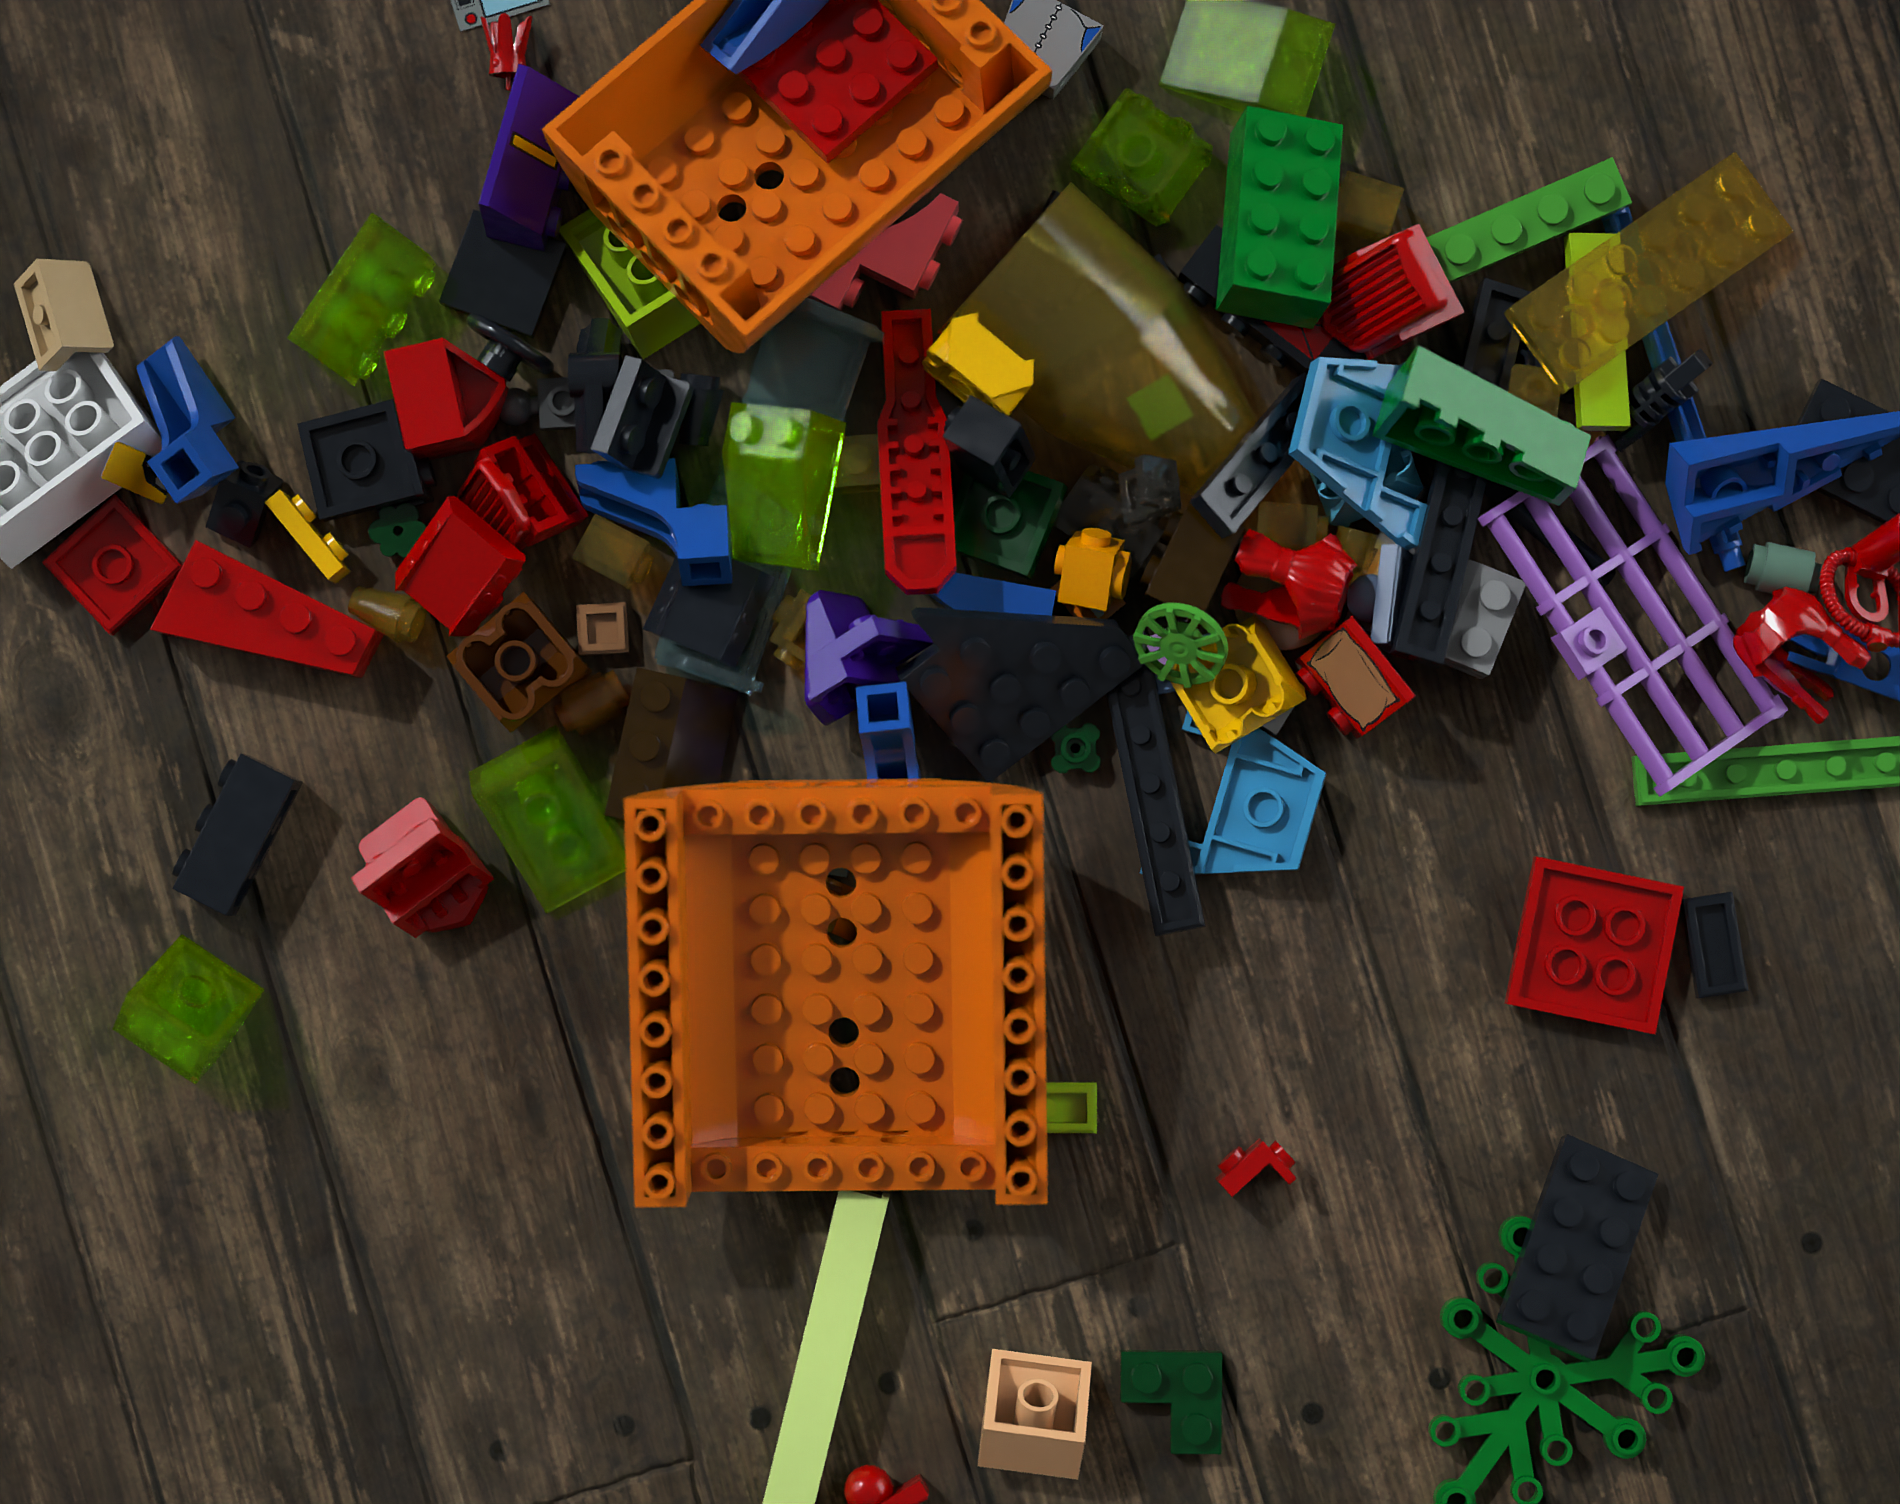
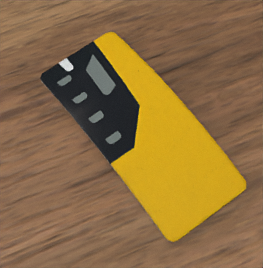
[101,441,168,505]

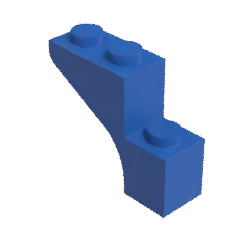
[137,336,239,504]
[575,458,733,586]
[856,682,921,779]

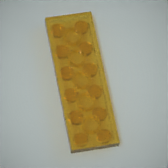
[1503,152,1794,394]

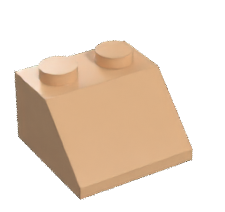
[978,1349,1092,1480]

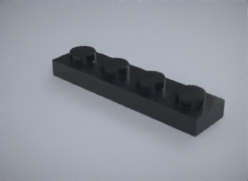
[1189,373,1307,539]

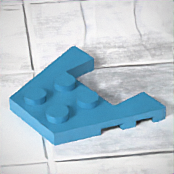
[1288,357,1427,550]
[1140,710,1327,875]

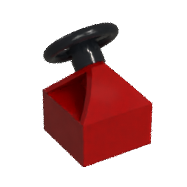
[384,313,554,460]

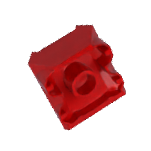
[395,496,526,636]

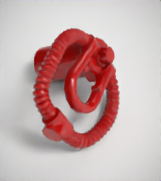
[1819,513,1900,652]

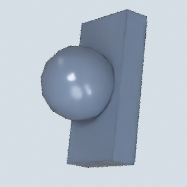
[1346,544,1414,654]

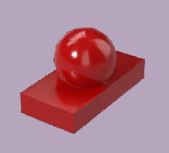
[844,1465,929,1504]

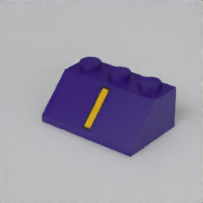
[478,64,580,252]

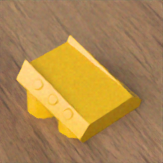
[922,313,1034,417]
[1171,615,1306,753]

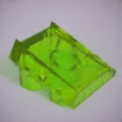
[1071,88,1213,226]

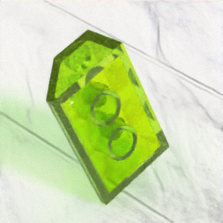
[287,212,436,386]

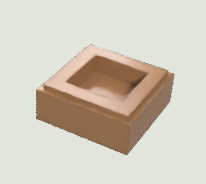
[576,602,630,656]

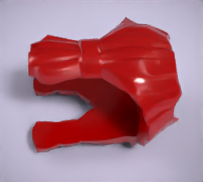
[1221,528,1358,640]
[1733,587,1872,724]

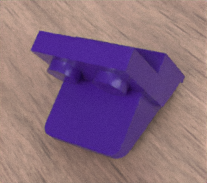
[805,590,934,726]

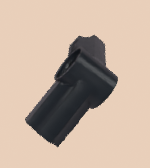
[568,318,624,454]

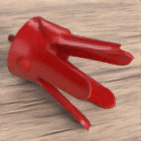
[480,13,533,91]

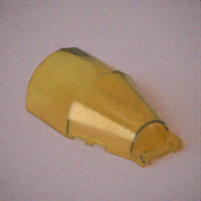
[936,182,1258,497]

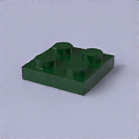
[953,471,1068,580]

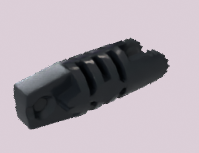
[1614,348,1713,452]

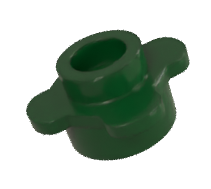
[1050,723,1100,774]

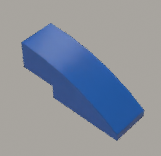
[700,0,830,74]

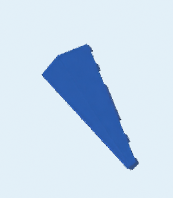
[1665,411,1900,555]

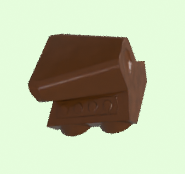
[446,592,592,733]

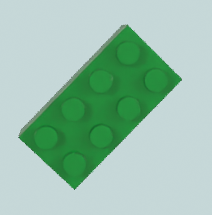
[1216,105,1343,329]

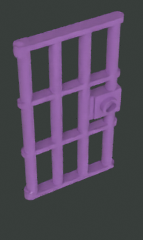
[1477,434,1788,797]

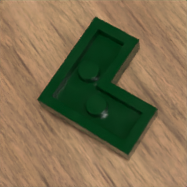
[1120,1350,1222,1454]

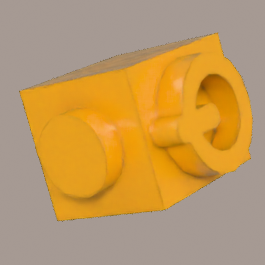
[1054,528,1132,611]

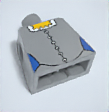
[1004,0,1103,112]

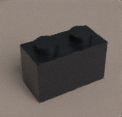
[943,395,1036,499]

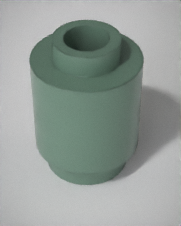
[1744,542,1822,594]

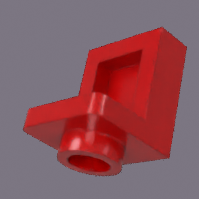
[1215,1139,1297,1197]

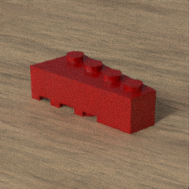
[150,540,384,679]

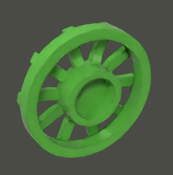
[1133,603,1228,688]

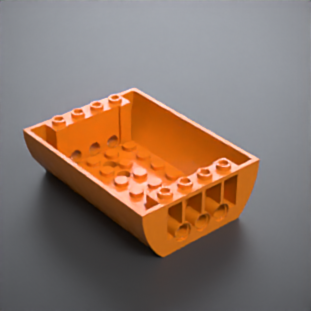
[542,0,1052,353]

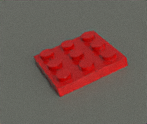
[737,0,939,164]
[1504,856,1684,1034]

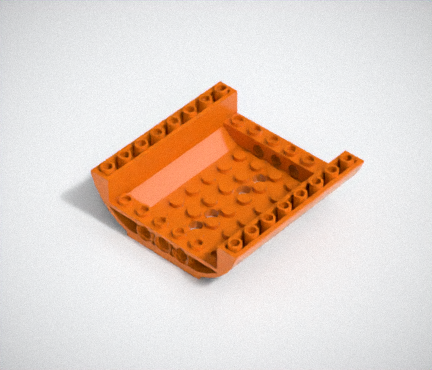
[624,778,1048,1207]

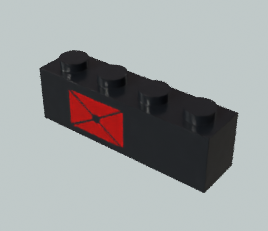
[1177,225,1367,375]

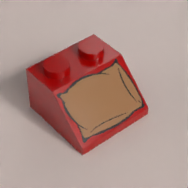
[1295,616,1415,739]

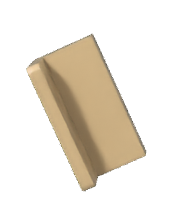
[14,258,114,371]

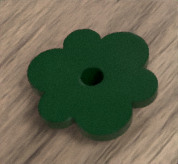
[368,503,426,558]

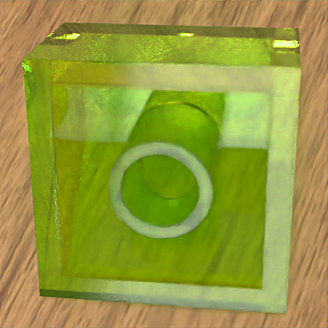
[112,934,264,1085]

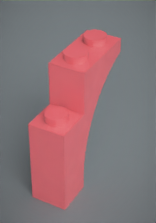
[805,193,963,316]

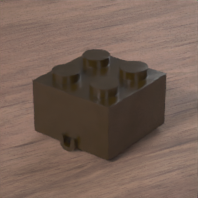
[1137,502,1247,631]

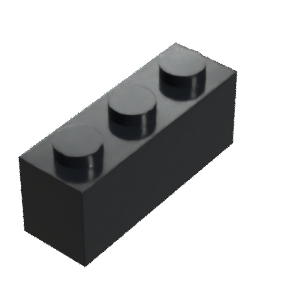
[172,753,303,916]

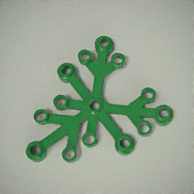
[1428,1215,1705,1504]

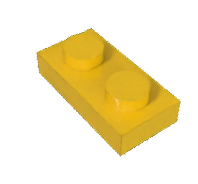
[265,490,351,584]

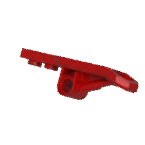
[877,309,956,595]

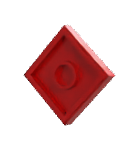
[42,494,183,636]

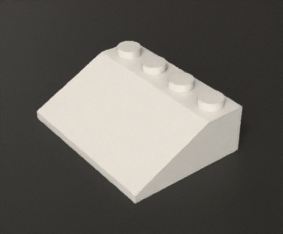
[0,352,162,569]

